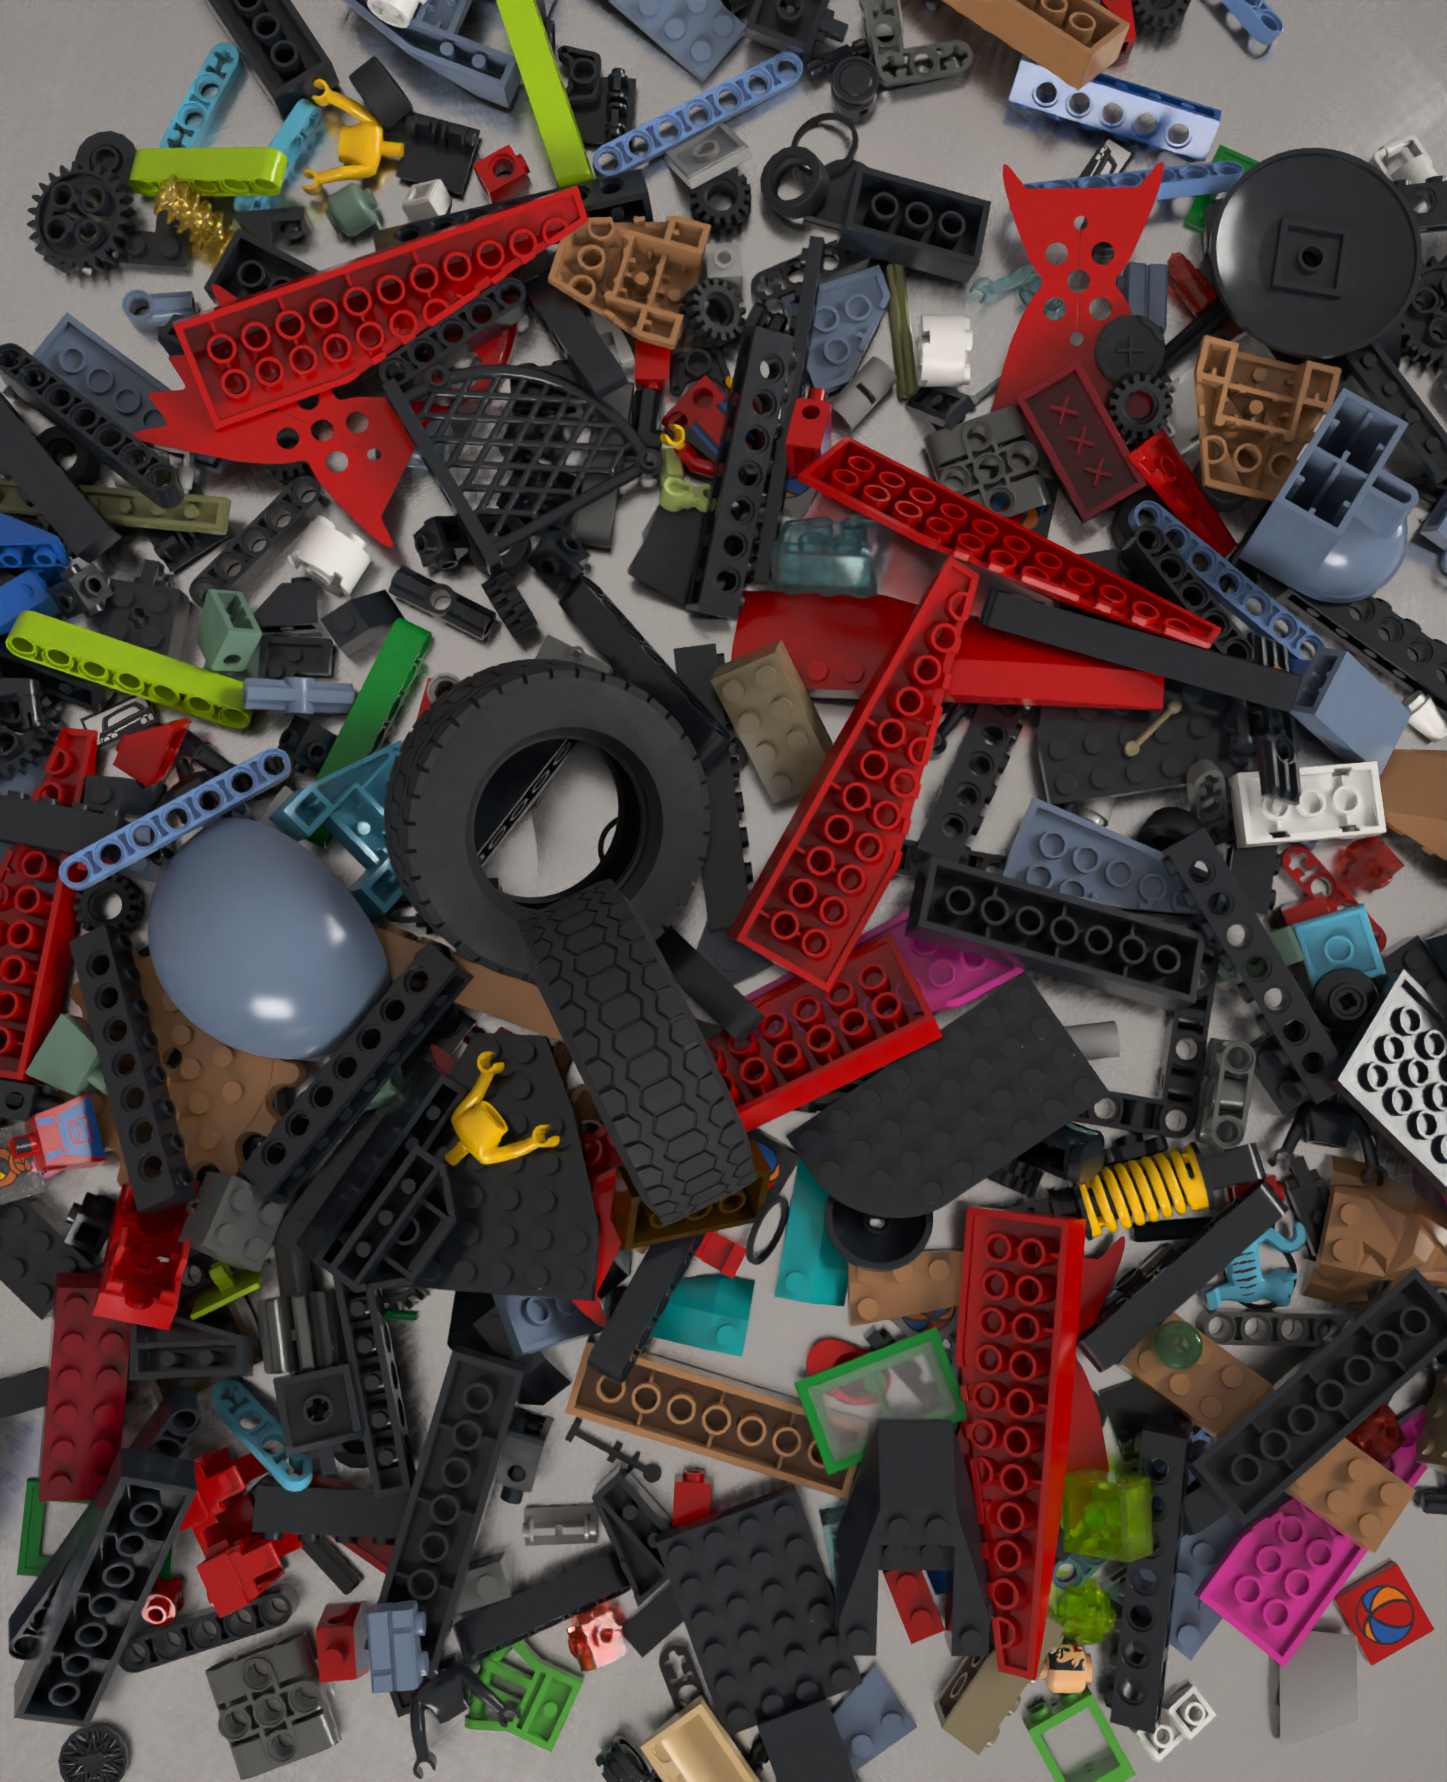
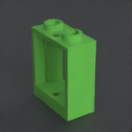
[1022,1685,1136,1782]

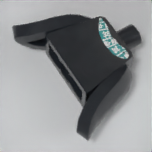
[1016,1121,1105,1185]

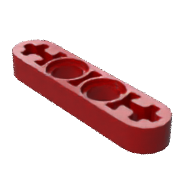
[1280,845,1387,953]

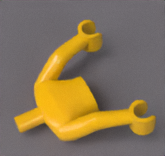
[301,79,404,196]
[445,1051,560,1166]

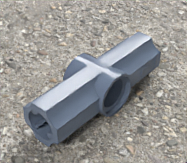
[242,677,355,715]

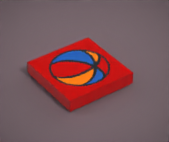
[1333,1561,1435,1666]

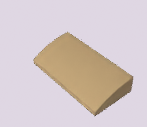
[640,1695,760,1782]

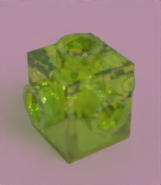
[1057,1585,1115,1645]

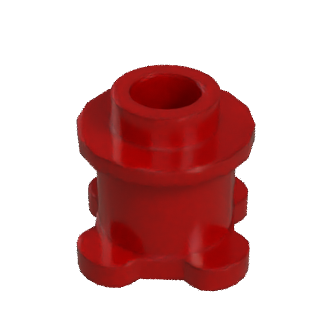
[141,1577,185,1626]

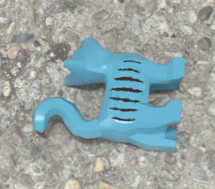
[1203,1222,1307,1310]

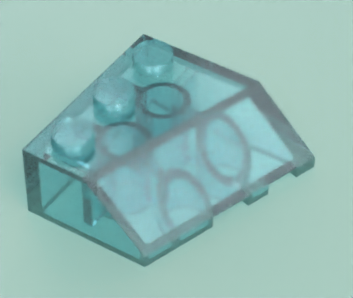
[770,513,892,598]

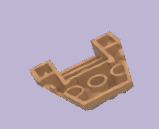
[548,216,711,350]
[1194,335,1342,502]
[1300,1155,1447,1304]

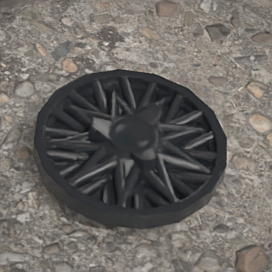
[75,131,137,187]
[58,1724,129,1782]

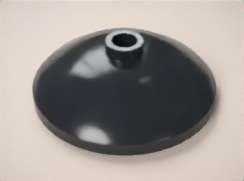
[824,1195,933,1272]

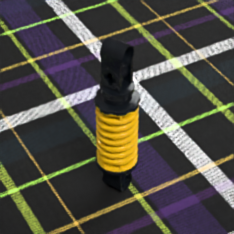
[997,1141,1267,1241]

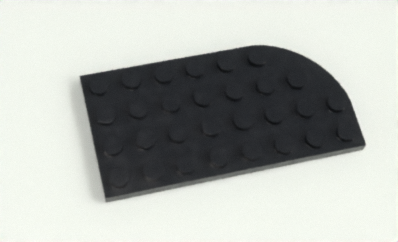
[786,972,1111,1218]

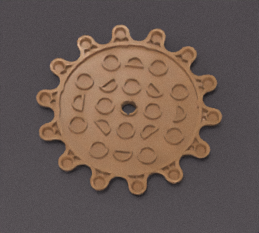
[53,945,307,1187]

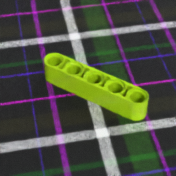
[128,147,288,197]

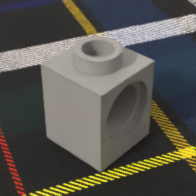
[706,242,742,292]

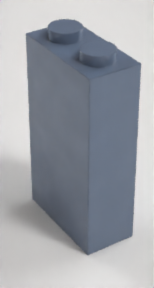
[1290,647,1412,775]

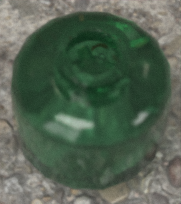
[1150,1320,1203,1371]

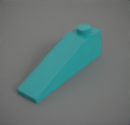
[774,1159,848,1306]
[603,1273,755,1357]

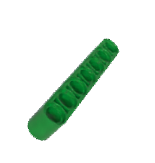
[305,617,432,849]

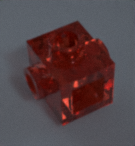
[1339,836,1405,894]
[1346,1403,1406,1464]
[566,1608,628,1672]

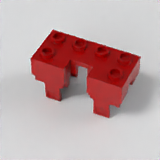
[92,1179,200,1331]
[179,1446,305,1618]

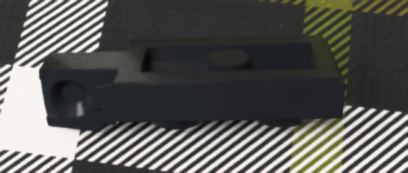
[1284,1154,1330,1258]

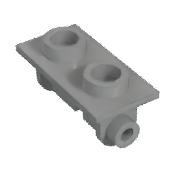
[522,1505,598,1546]

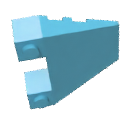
[268,740,404,919]

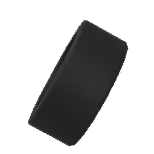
[760,146,829,220]

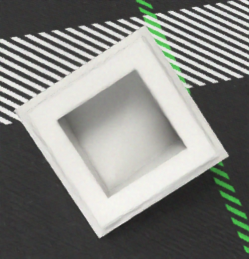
[401,179,452,222]

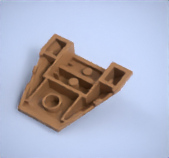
[1379,749,1447,861]

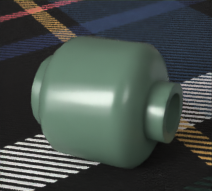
[325,183,379,237]

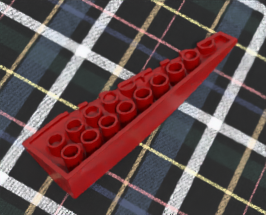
[0,727,98,1085]

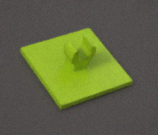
[190,1259,268,1320]

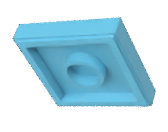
[1292,903,1386,989]

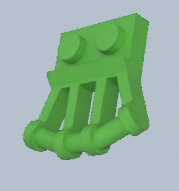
[464,1640,583,1752]

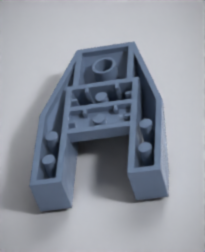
[342,0,554,108]

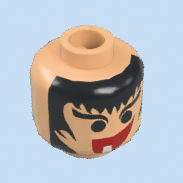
[1038,1643,1092,1694]

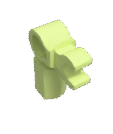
[659,448,711,513]

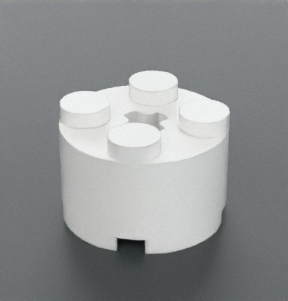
[917,315,973,387]
[287,515,371,597]

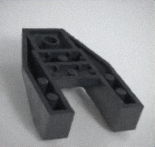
[834,1419,990,1656]

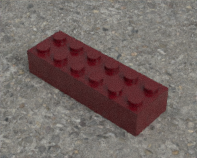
[37,1272,131,1502]

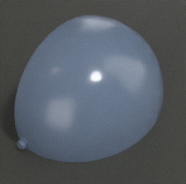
[148,817,391,1059]

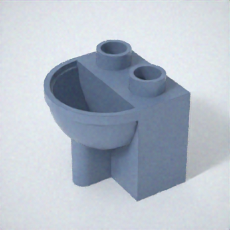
[1239,388,1419,603]

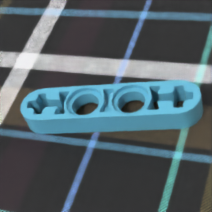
[160,43,243,148]
[234,98,321,212]
[212,1379,313,1492]

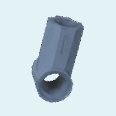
[122,289,197,332]

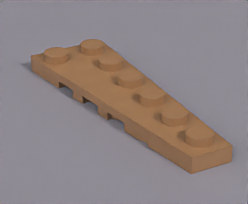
[847,1250,964,1326]

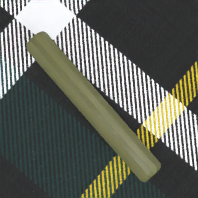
[885,263,918,398]

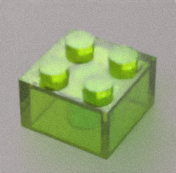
[1062,1468,1153,1563]

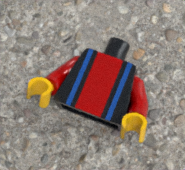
[660,375,760,480]

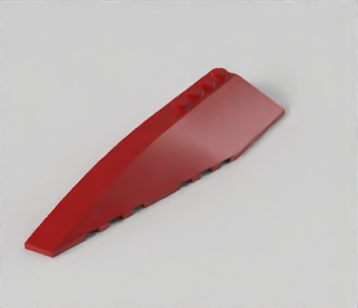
[172,185,589,430]
[798,436,1222,650]
[726,556,980,993]
[731,590,1165,710]
[582,932,943,1196]
[955,1206,1086,1680]

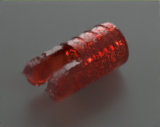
[1167,252,1220,317]

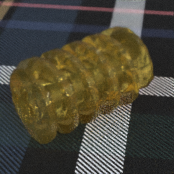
[153,174,233,252]

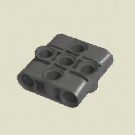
[923,405,1053,518]
[1192,1038,1256,1149]
[205,1632,342,1780]

